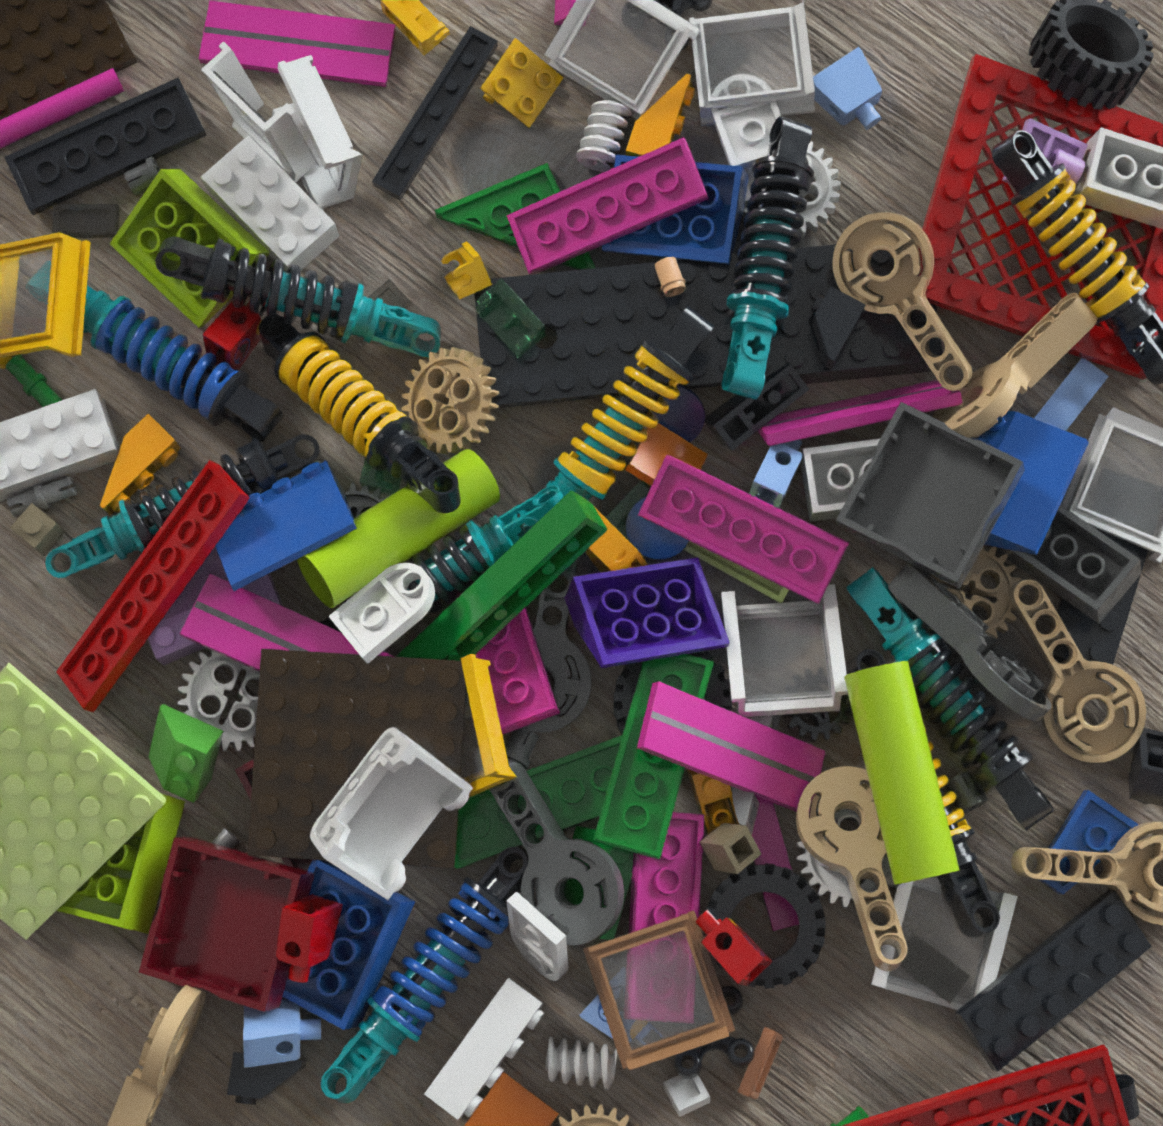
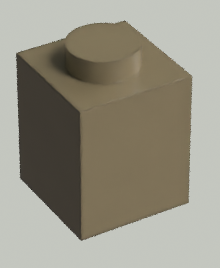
[10,503,66,556]
[699,823,761,874]

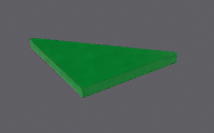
[435,163,596,270]

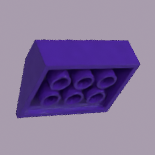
[565,557,730,668]

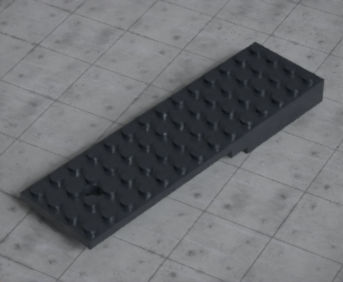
[474,244,943,408]

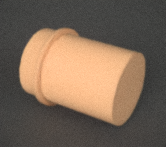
[654,257,686,297]

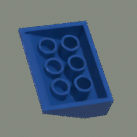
[602,155,749,265]
[973,411,1089,555]
[215,460,357,591]
[282,859,416,1030]

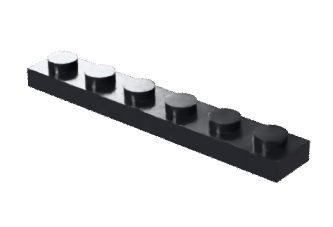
[372,26,498,201]

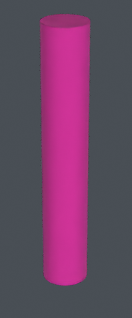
[0,68,124,149]

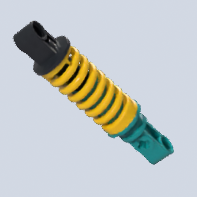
[524,306,715,527]

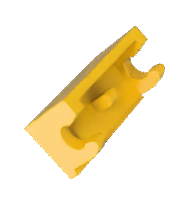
[380,0,450,55]
[441,241,492,300]

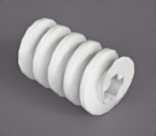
[576,100,632,172]
[545,1036,618,1090]

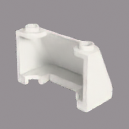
[310,727,473,900]

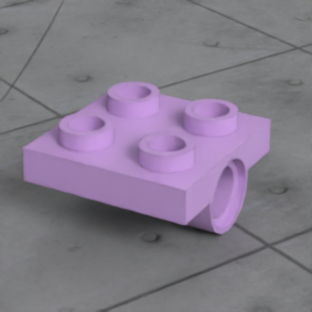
[1002,118,1088,184]

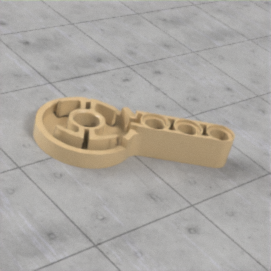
[833,212,972,391]
[933,293,1097,439]
[1009,580,1146,763]
[796,766,907,971]
[1011,821,1163,925]
[107,985,206,1126]

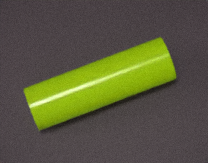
[297,449,500,608]
[844,661,960,885]

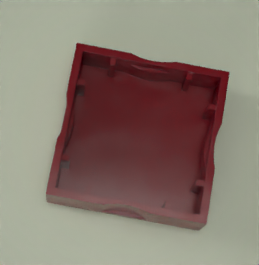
[139,837,315,1012]

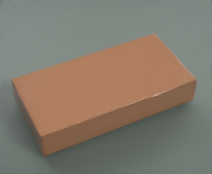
[737,1027,783,1100]

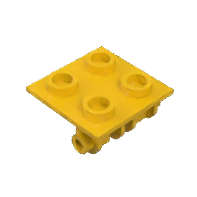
[480,38,564,128]

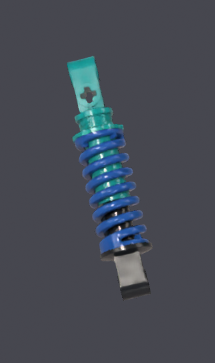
[27,261,284,442]
[321,847,529,1103]

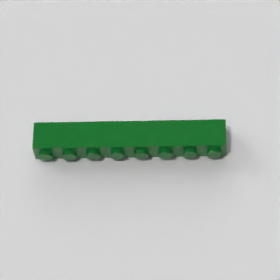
[396,490,608,661]

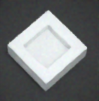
[663,1075,710,1117]

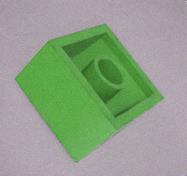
[148,704,224,803]

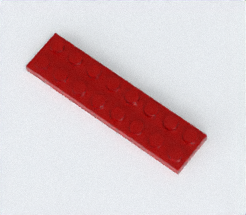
[56,460,250,713]

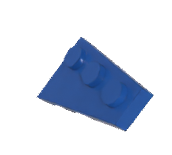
[1034,790,1139,894]

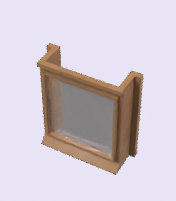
[583,910,736,1071]

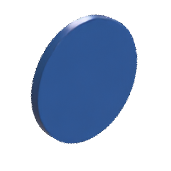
[626,496,689,559]

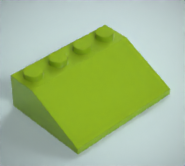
[110,169,270,328]
[56,793,186,934]

